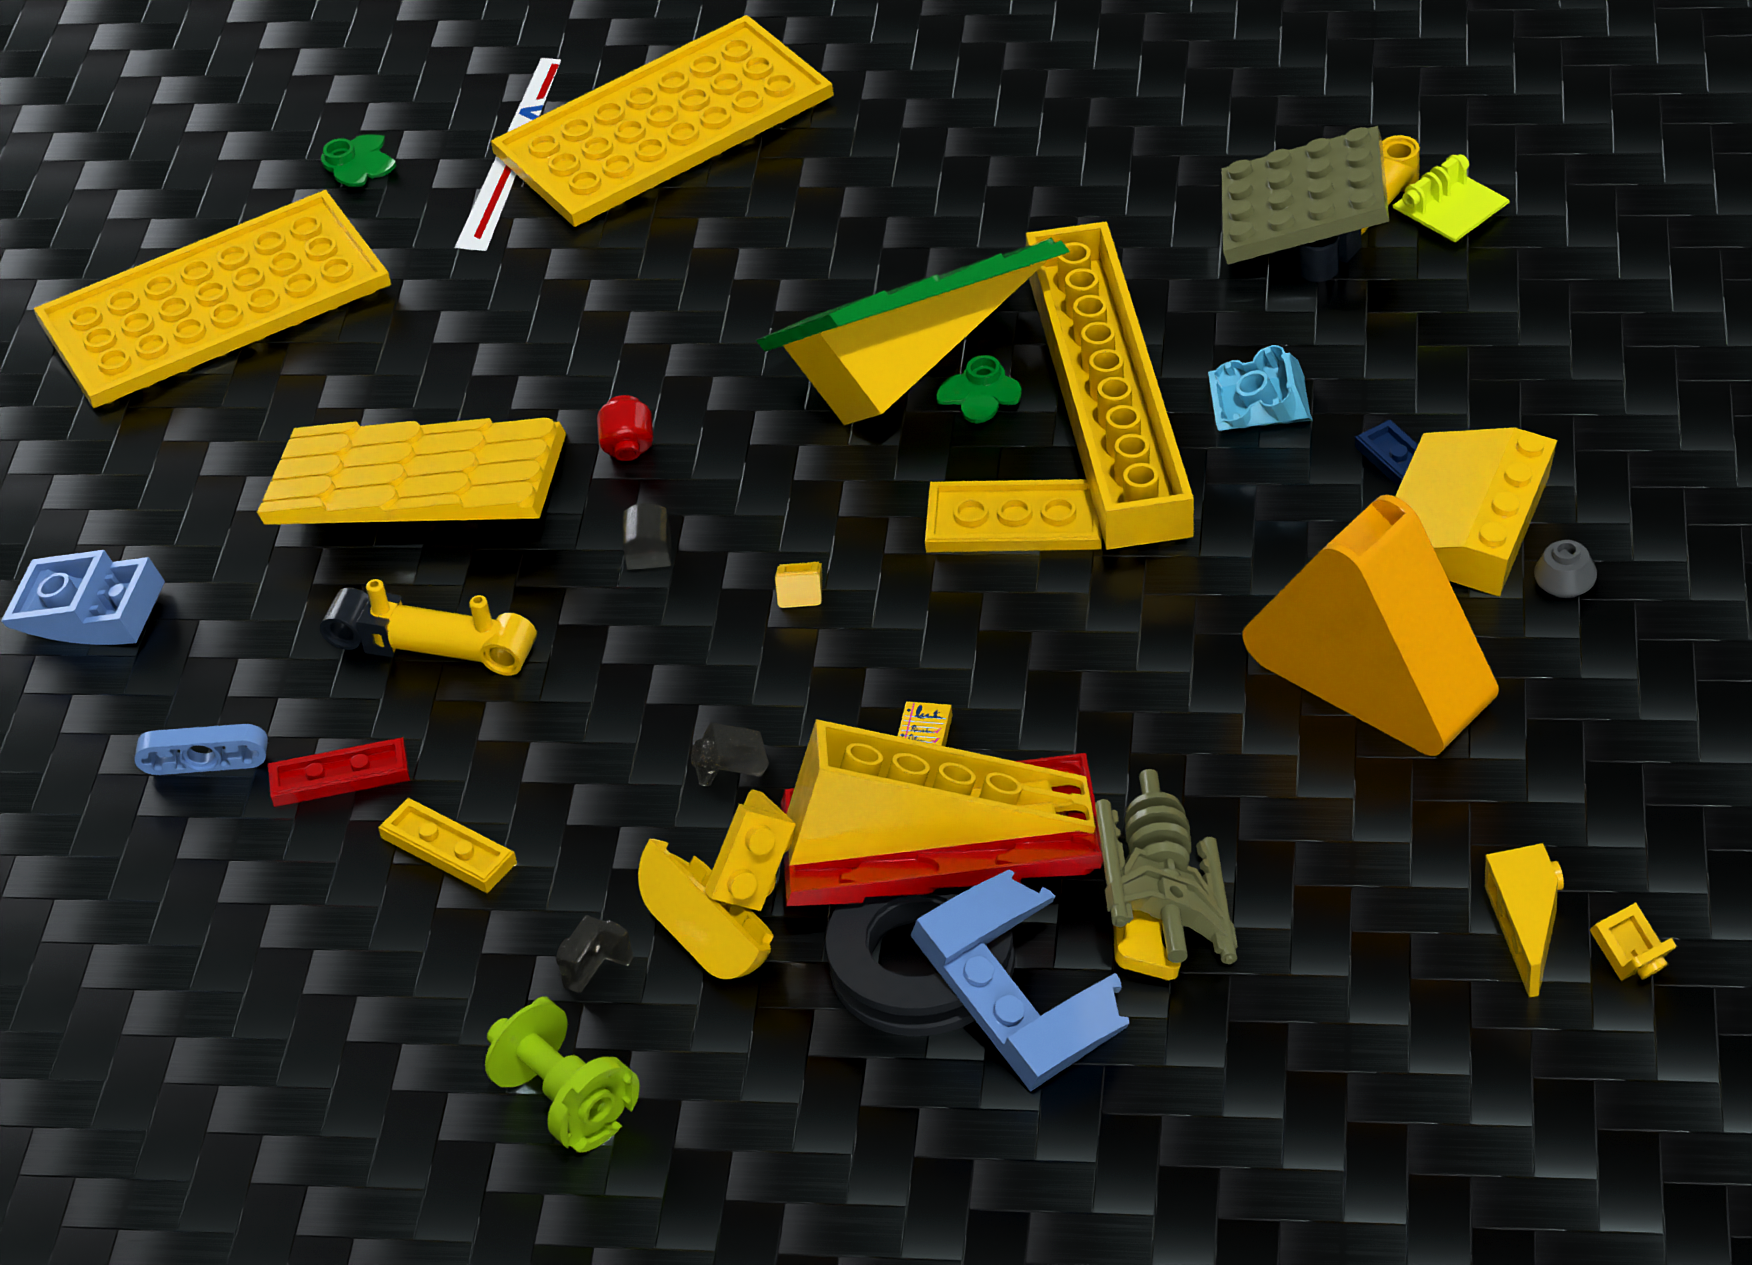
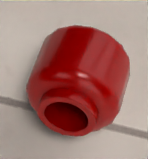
[597,395,653,461]

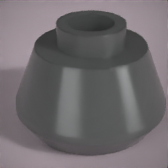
[1534,540,1597,598]

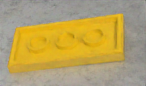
[925,479,1102,552]

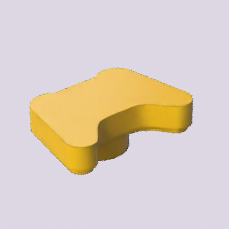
[1114,910,1181,980]

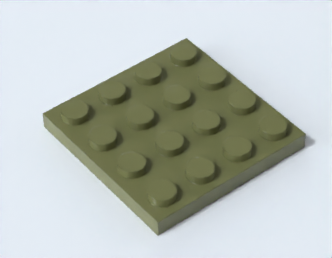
[1222,126,1389,264]

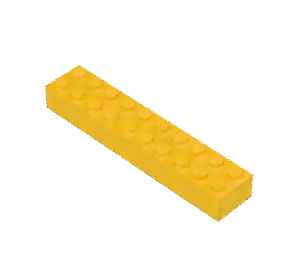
[1026,221,1194,550]

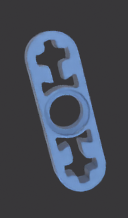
[134,724,268,775]

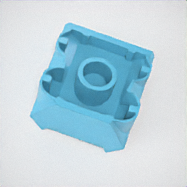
[1208,345,1313,431]

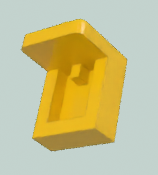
[1589,903,1677,981]

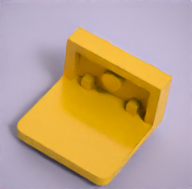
[704,790,796,911]

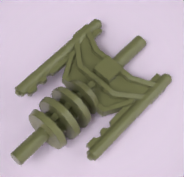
[1095,769,1238,964]

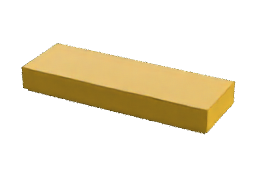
[378,798,517,893]

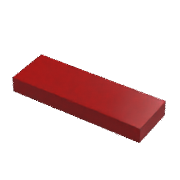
[268,737,410,807]

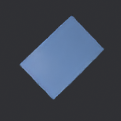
[1,550,165,645]

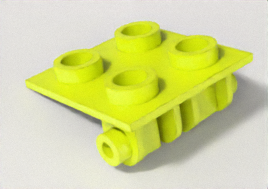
[1393,154,1509,242]

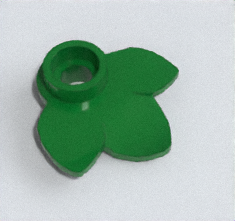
[321,134,396,187]
[937,355,1022,424]

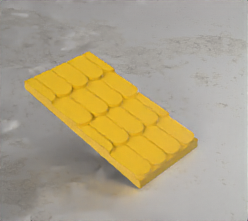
[257,418,566,524]

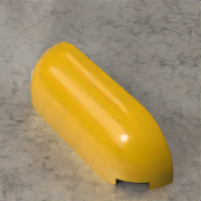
[638,839,774,979]

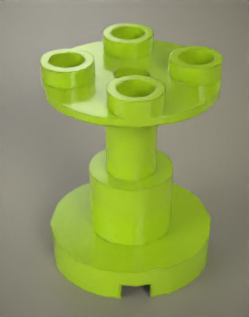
[485,997,640,1152]

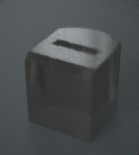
[623,503,671,570]

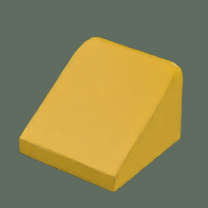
[775,562,822,608]

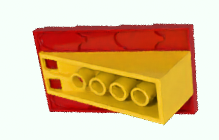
[781,719,1103,906]

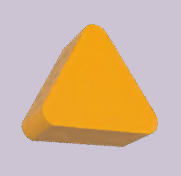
[1242,495,1499,756]

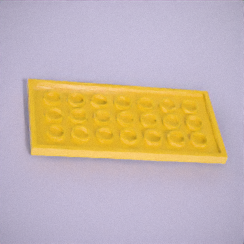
[491,15,834,227]
[34,190,391,409]

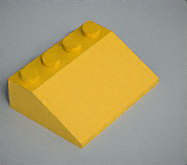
[1395,427,1557,597]

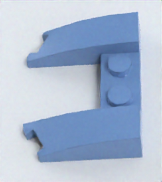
[910,870,1130,1092]

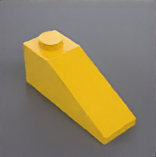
[1485,843,1564,998]

